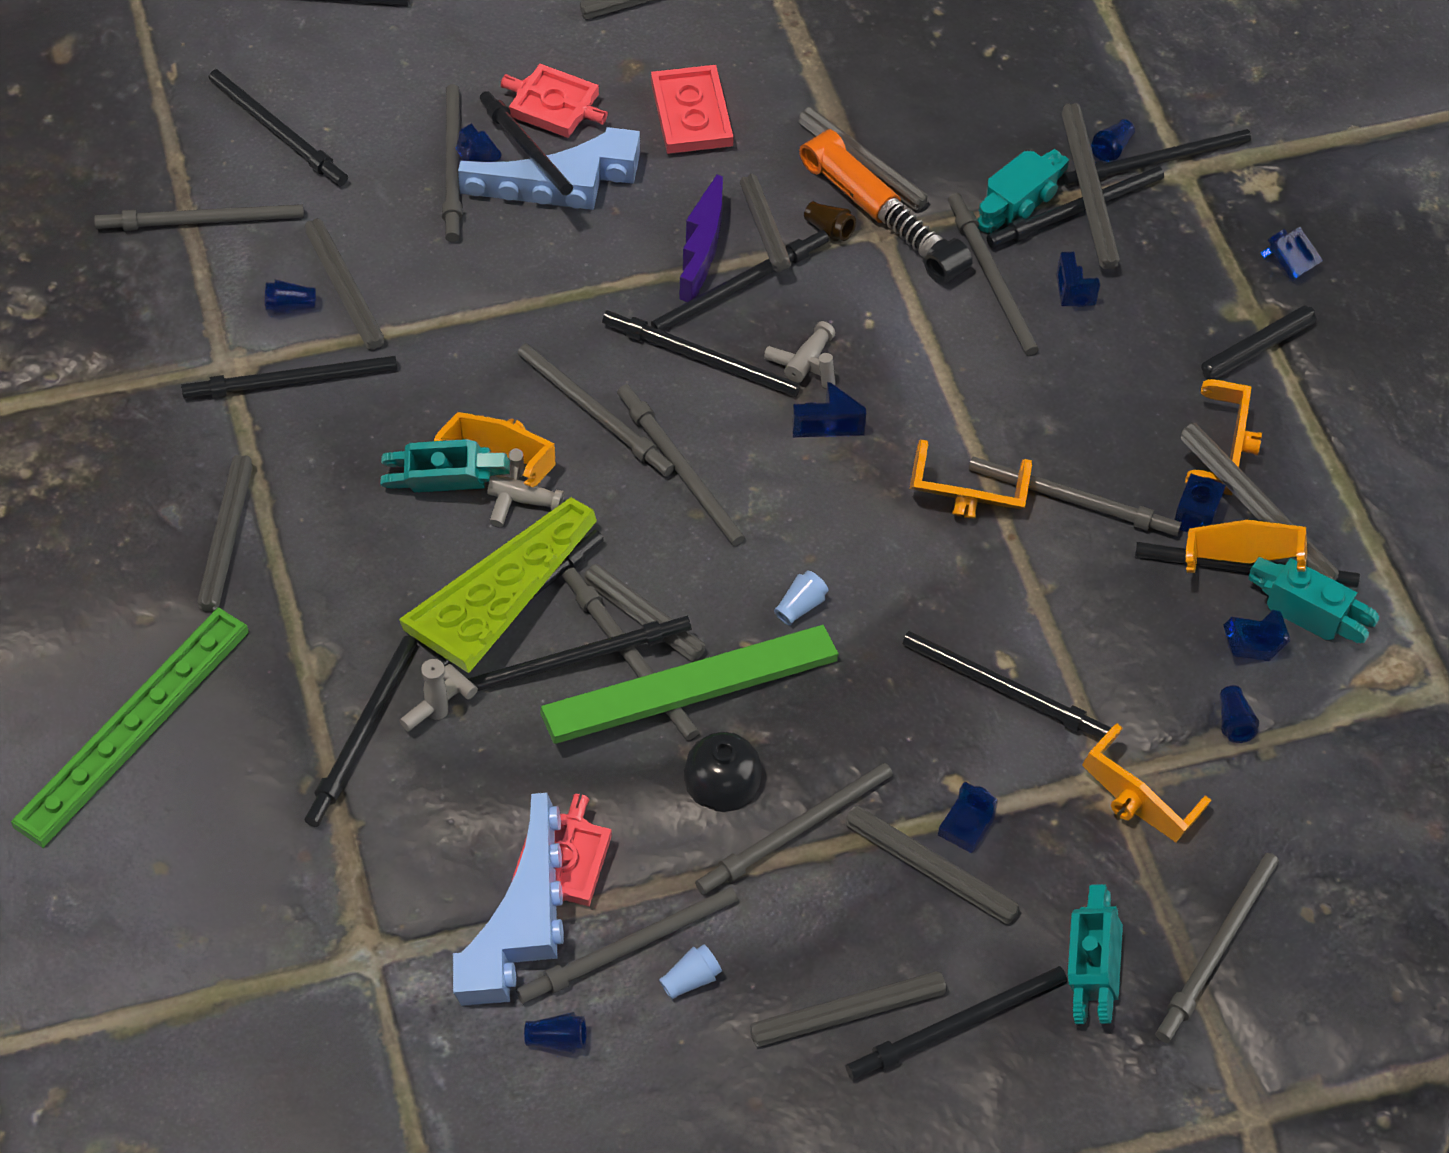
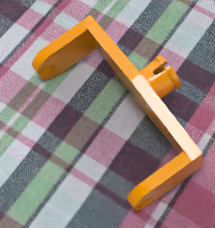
[1185,379,1262,496]
[434,412,556,487]
[910,440,1032,518]
[1186,520,1307,573]
[1082,723,1212,843]

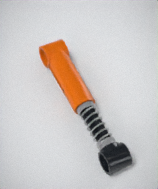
[799,129,973,285]

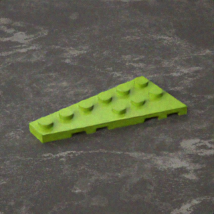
[399,497,597,673]

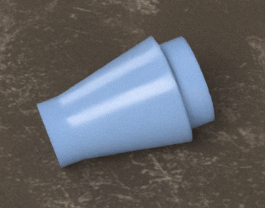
[774,570,829,626]
[659,944,722,1000]

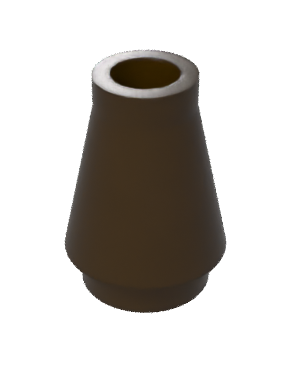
[804,201,856,241]

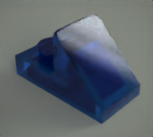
[792,382,867,438]

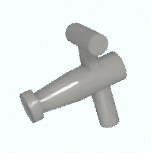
[764,321,835,388]
[487,448,564,527]
[399,659,478,732]

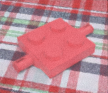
[501,64,608,138]
[512,794,612,907]

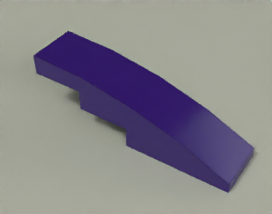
[679,174,723,302]

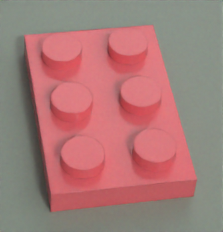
[651,65,733,154]

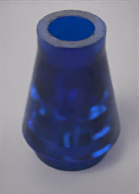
[1091,119,1135,162]
[265,279,316,314]
[1220,685,1259,743]
[524,1012,587,1054]

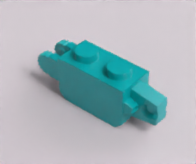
[977,149,1069,233]
[380,439,510,493]
[1248,557,1380,644]
[1068,884,1123,1024]

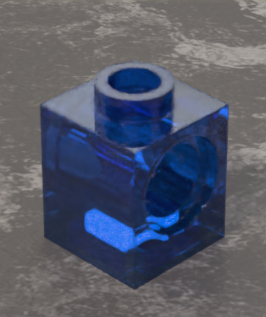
[1174,473,1226,532]

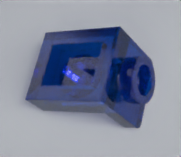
[1261,227,1323,281]
[1056,252,1100,307]
[938,782,998,853]

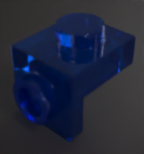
[455,123,502,162]
[1223,610,1290,661]

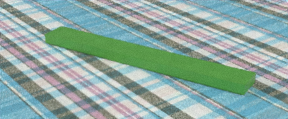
[11,607,249,848]
[540,625,839,744]

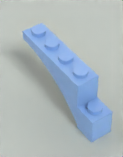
[458,127,640,210]
[453,793,564,1006]

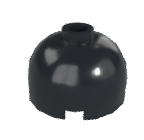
[684,732,762,812]

